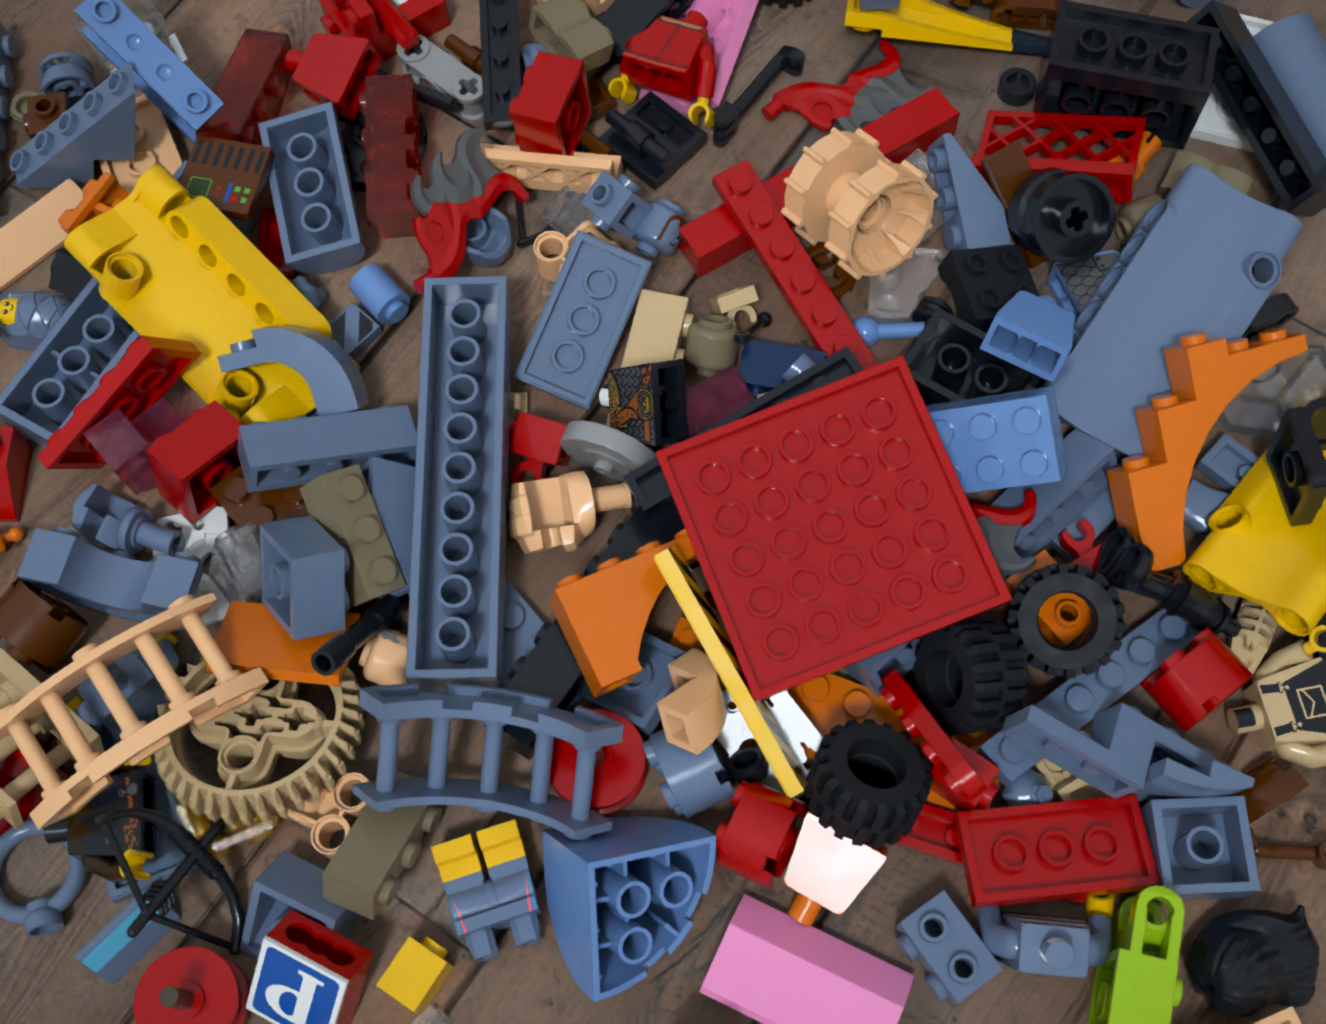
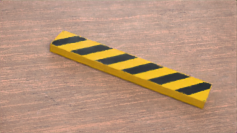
[654,544,807,798]

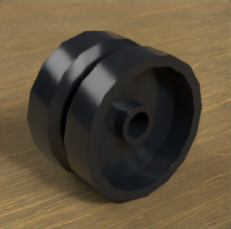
[1008,167,1116,264]

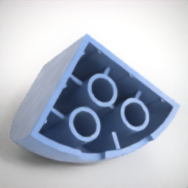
[542,816,716,1002]

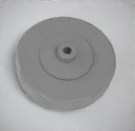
[560,420,656,482]

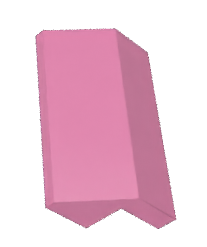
[638,0,759,114]
[699,894,915,1024]

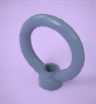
[0,818,87,937]

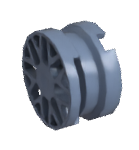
[38,52,96,105]

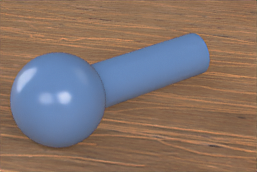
[852,316,926,347]

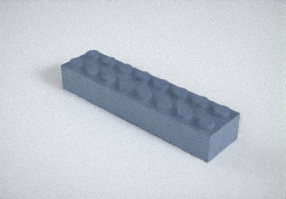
[0,160,261,447]

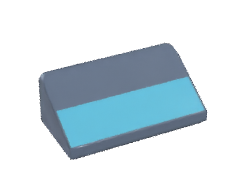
[75,888,181,984]

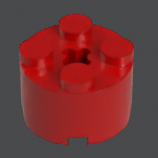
[1141,627,1254,733]
[715,780,808,889]

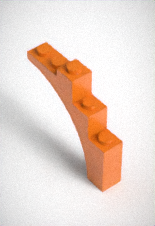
[1106,328,1308,572]

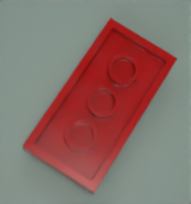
[37,335,202,469]
[953,794,1161,909]

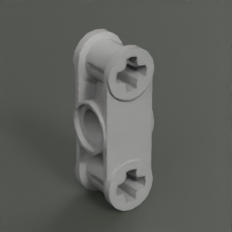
[396,34,484,123]

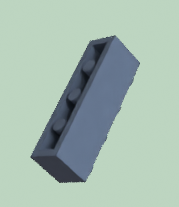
[237,405,417,493]

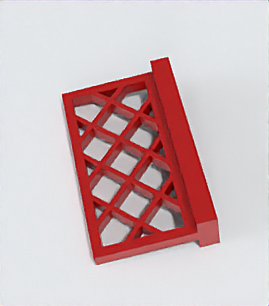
[971,110,1146,204]

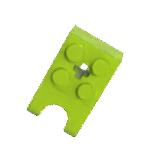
[1087,886,1185,1024]

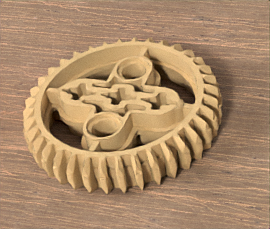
[153,654,365,827]

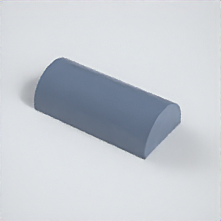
[1253,13,1326,159]
[258,102,365,274]

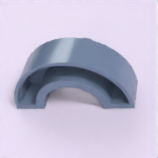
[17,526,204,622]

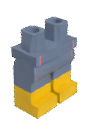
[431,819,544,963]

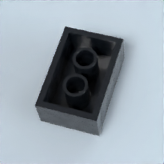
[905,307,1043,406]

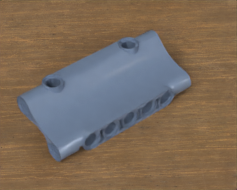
[1041,164,1304,462]

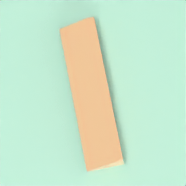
[0,178,84,292]

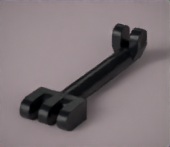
[713,45,805,147]

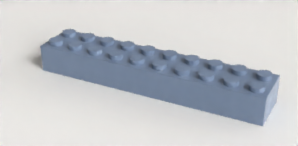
[406,276,513,692]

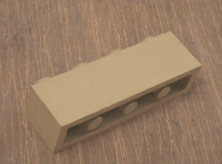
[606,289,695,453]

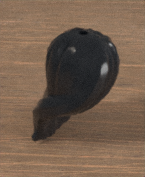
[1184,904,1320,1017]

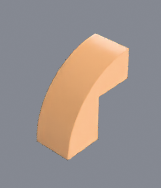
[657,648,727,755]

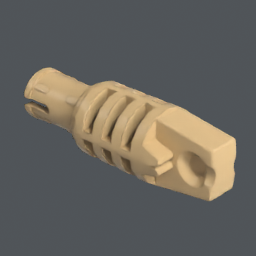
[1228,598,1278,674]

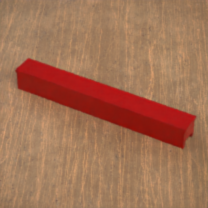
[678,87,960,279]

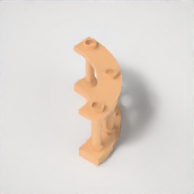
[0,592,269,830]

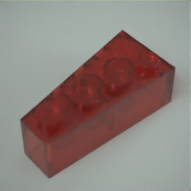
[195,28,294,146]
[359,73,424,239]

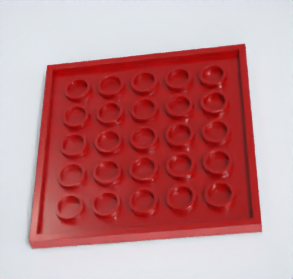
[655,355,1012,702]

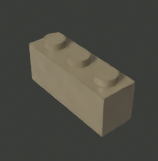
[299,464,406,609]
[322,770,442,920]

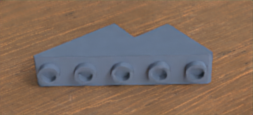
[9,62,135,188]

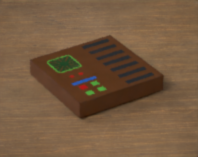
[180,135,275,222]

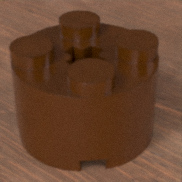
[0,577,90,674]

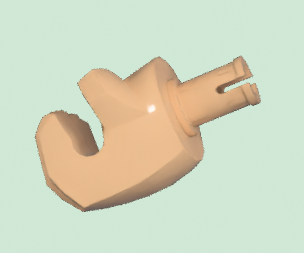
[508,471,632,554]

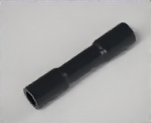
[311,595,403,676]

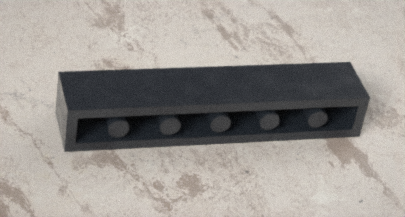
[1187,0,1326,217]

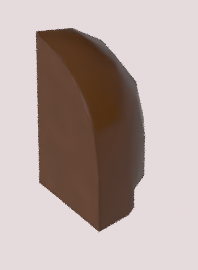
[1230,755,1309,824]

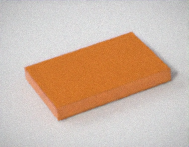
[205,601,361,686]

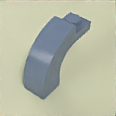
[217,324,370,416]

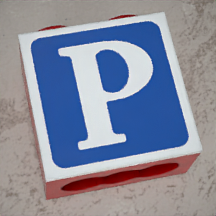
[245,909,373,1024]

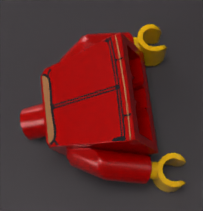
[608,11,717,128]

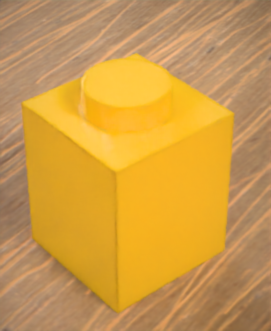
[376,936,454,1015]

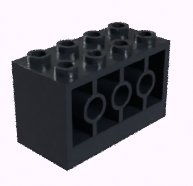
[1032,0,1220,149]

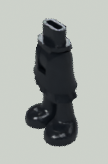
[1097,527,1242,638]

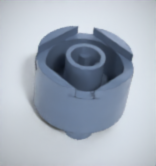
[641,729,736,818]

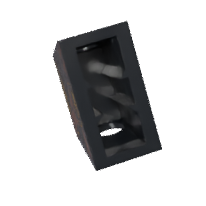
[599,358,688,446]

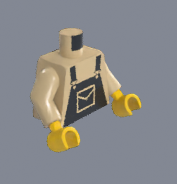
[1227,625,1326,769]

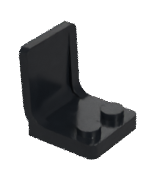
[1266,397,1326,526]

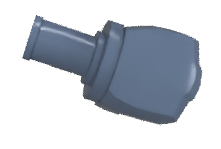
[71,484,184,557]

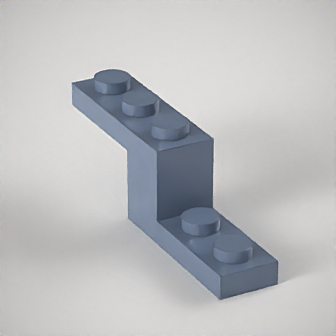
[1001,703,1234,799]

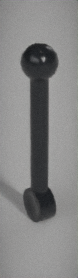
[734,312,772,344]

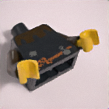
[43,740,157,882]

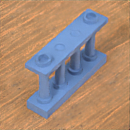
[74,0,225,144]

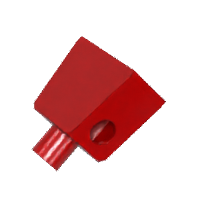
[285,33,383,121]

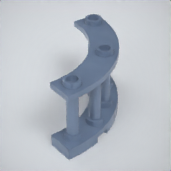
[352,683,624,840]

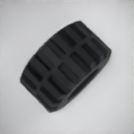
[1006,563,1126,678]
[913,618,1028,735]
[805,719,933,848]

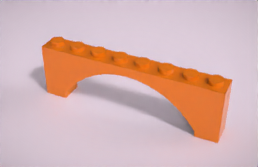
[549,529,697,699]

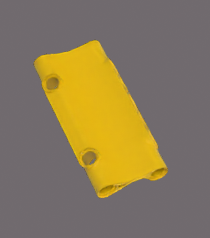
[64,164,360,425]
[1182,389,1326,637]

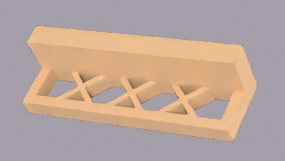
[480,143,623,194]

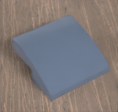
[1127,758,1255,804]

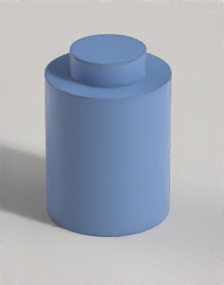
[349,263,410,324]

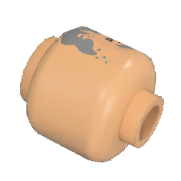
[357,628,408,685]

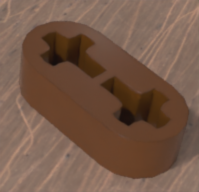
[990,0,1061,31]

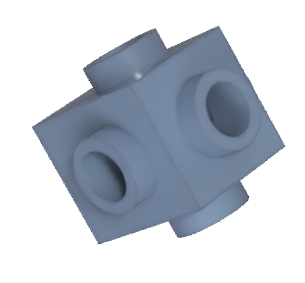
[580,170,654,240]

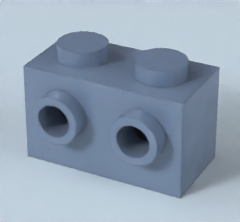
[894,890,1003,1007]

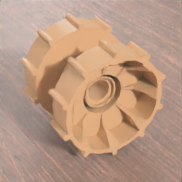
[781,127,938,280]

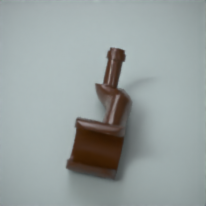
[1250,827,1326,871]

